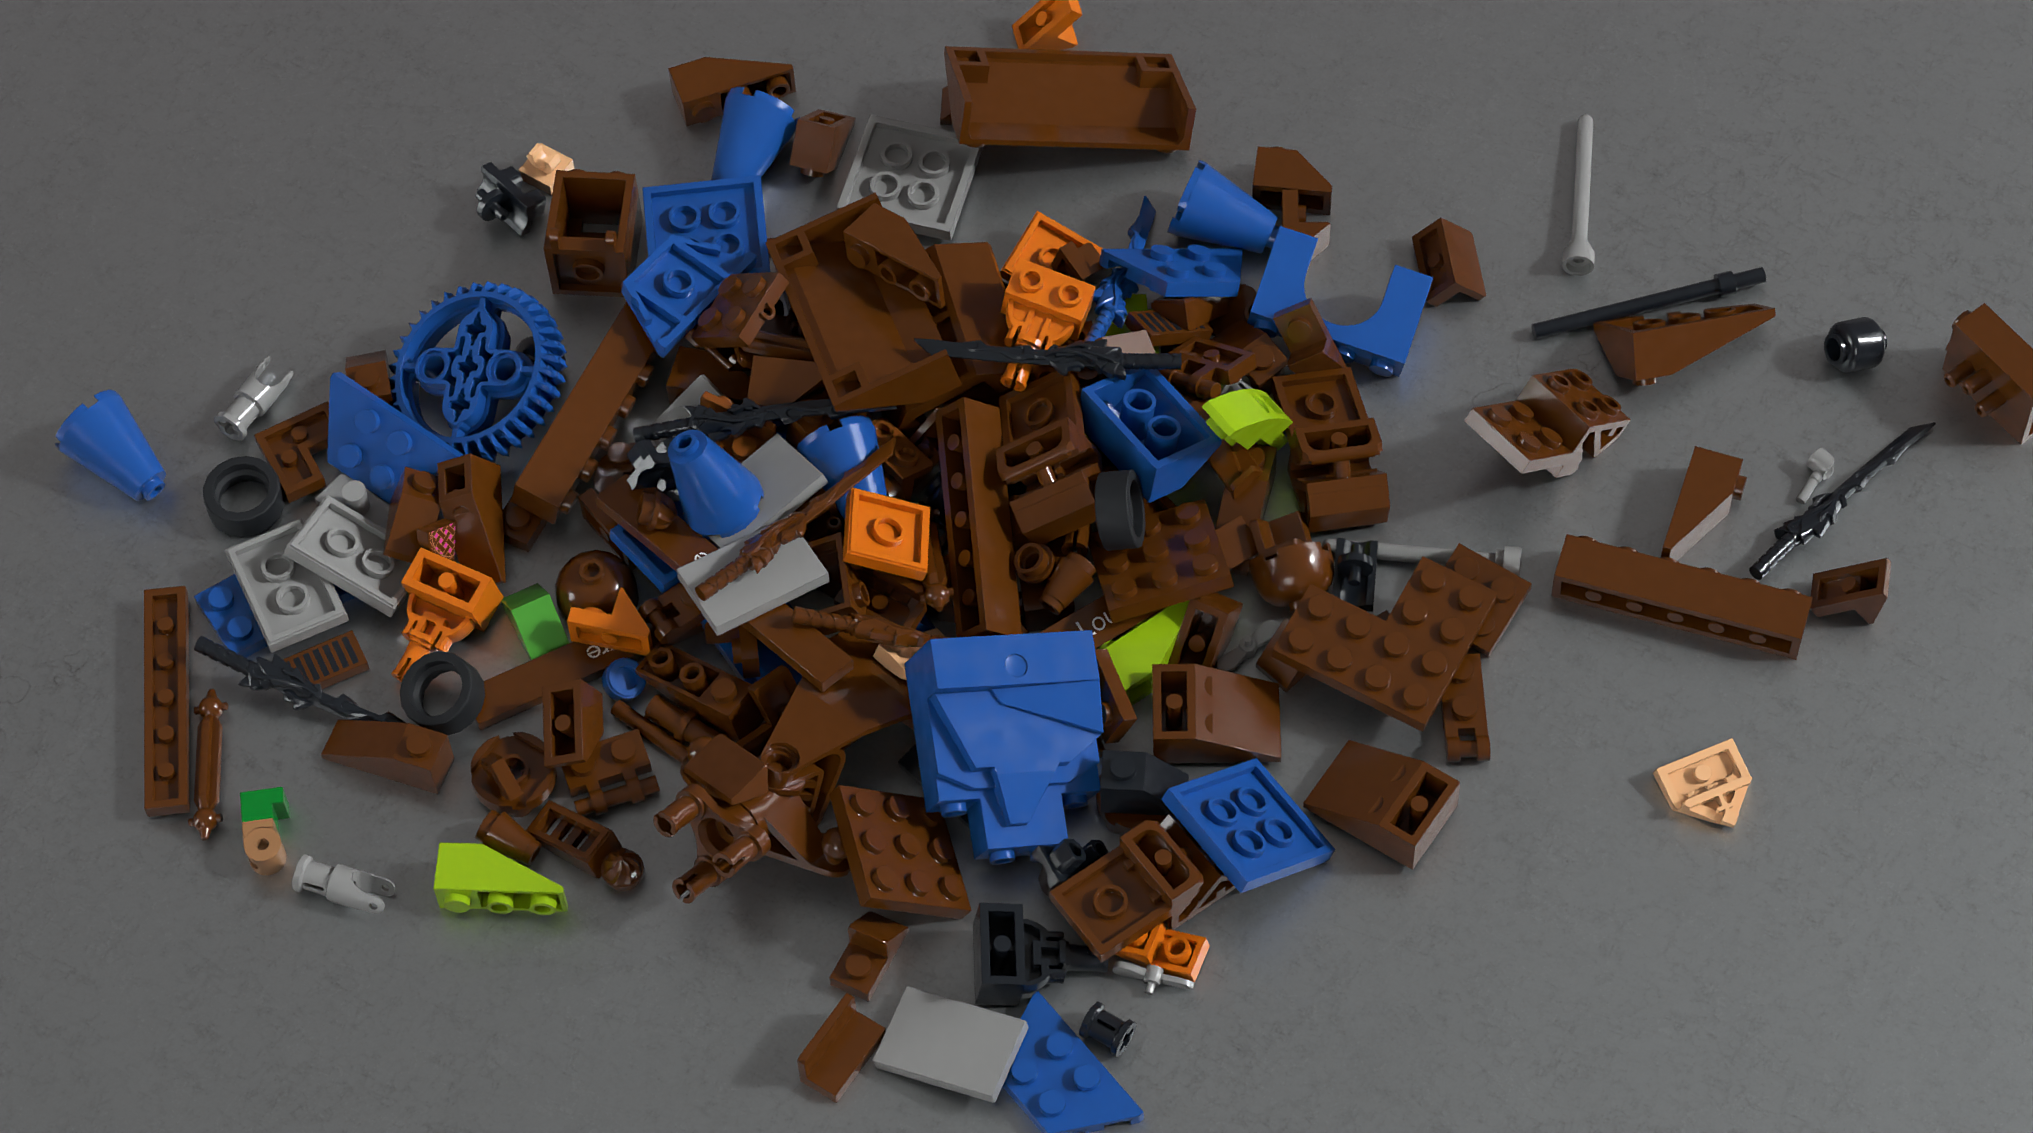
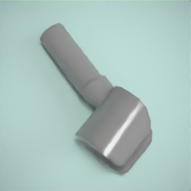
[1796,447,1834,504]

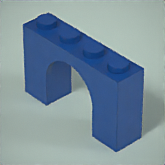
[1247,226,1433,377]

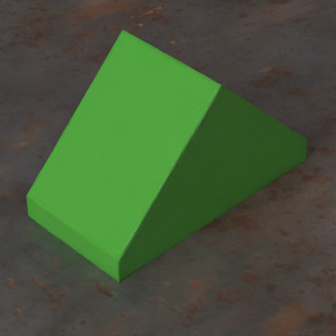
[501,583,569,660]

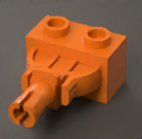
[1000,258,1096,392]
[391,548,504,682]

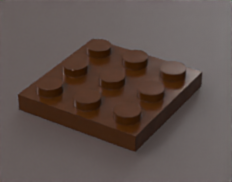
[1088,498,1234,623]
[829,785,972,919]

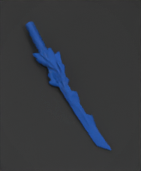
[1083,196,1156,343]

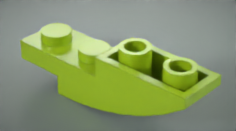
[1202,389,1293,451]

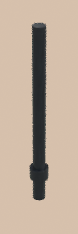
[1531,267,1766,340]

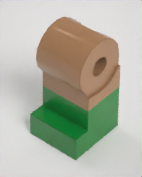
[240,787,290,875]

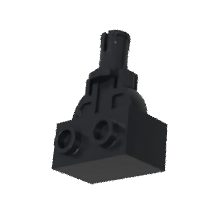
[973,903,1109,1005]

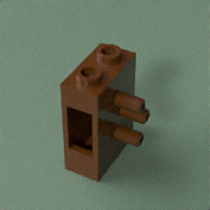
[1942,303,2033,445]

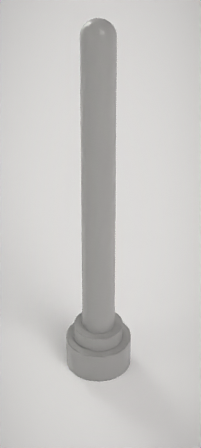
[1562,114,1595,276]
[1321,539,1522,576]

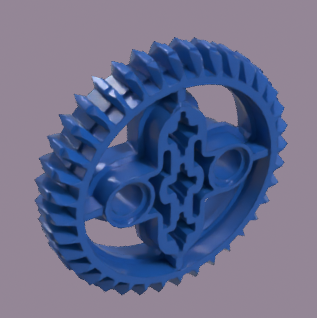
[388,281,568,463]

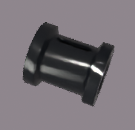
[1079,1001,1137,1057]

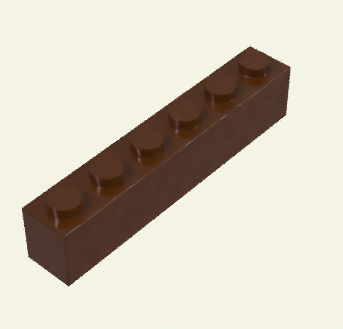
[511,301,658,524]
[935,397,1022,637]
[1551,534,1813,660]

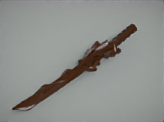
[695,438,896,601]
[792,606,948,647]

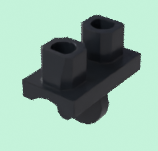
[475,162,546,236]
[626,437,680,502]
[1332,538,1378,612]
[1031,839,1109,897]

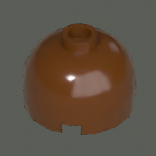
[1249,541,1335,614]
[555,550,639,621]

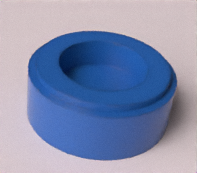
[602,658,646,702]

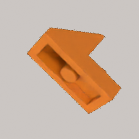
[1012,0,1083,50]
[567,588,653,656]

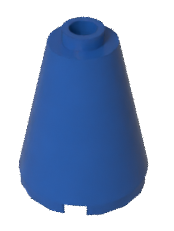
[711,87,800,180]
[1167,160,1280,253]
[55,389,166,501]
[797,415,887,520]
[668,430,764,539]

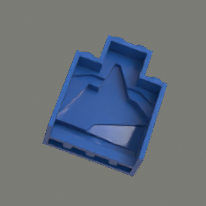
[904,630,1104,865]

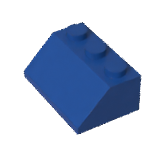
[1080,369,1222,503]

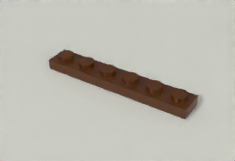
[144,586,190,817]

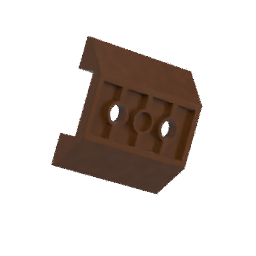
[881,242,1034,439]

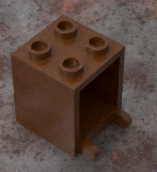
[543,169,643,298]

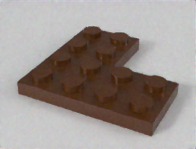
[1271,556,1498,732]

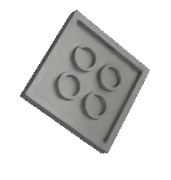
[836,114,983,241]

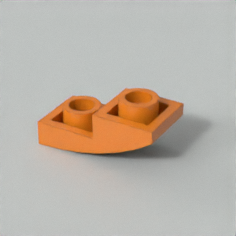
[1115,922,1210,982]

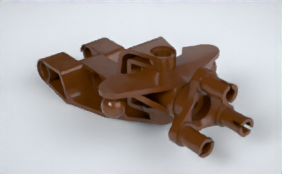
[653,632,914,904]

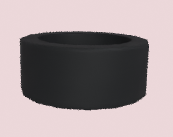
[203,456,285,537]
[1095,469,1145,551]
[399,651,485,735]

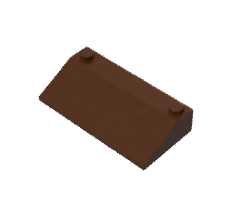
[944,46,1196,153]
[765,192,962,412]

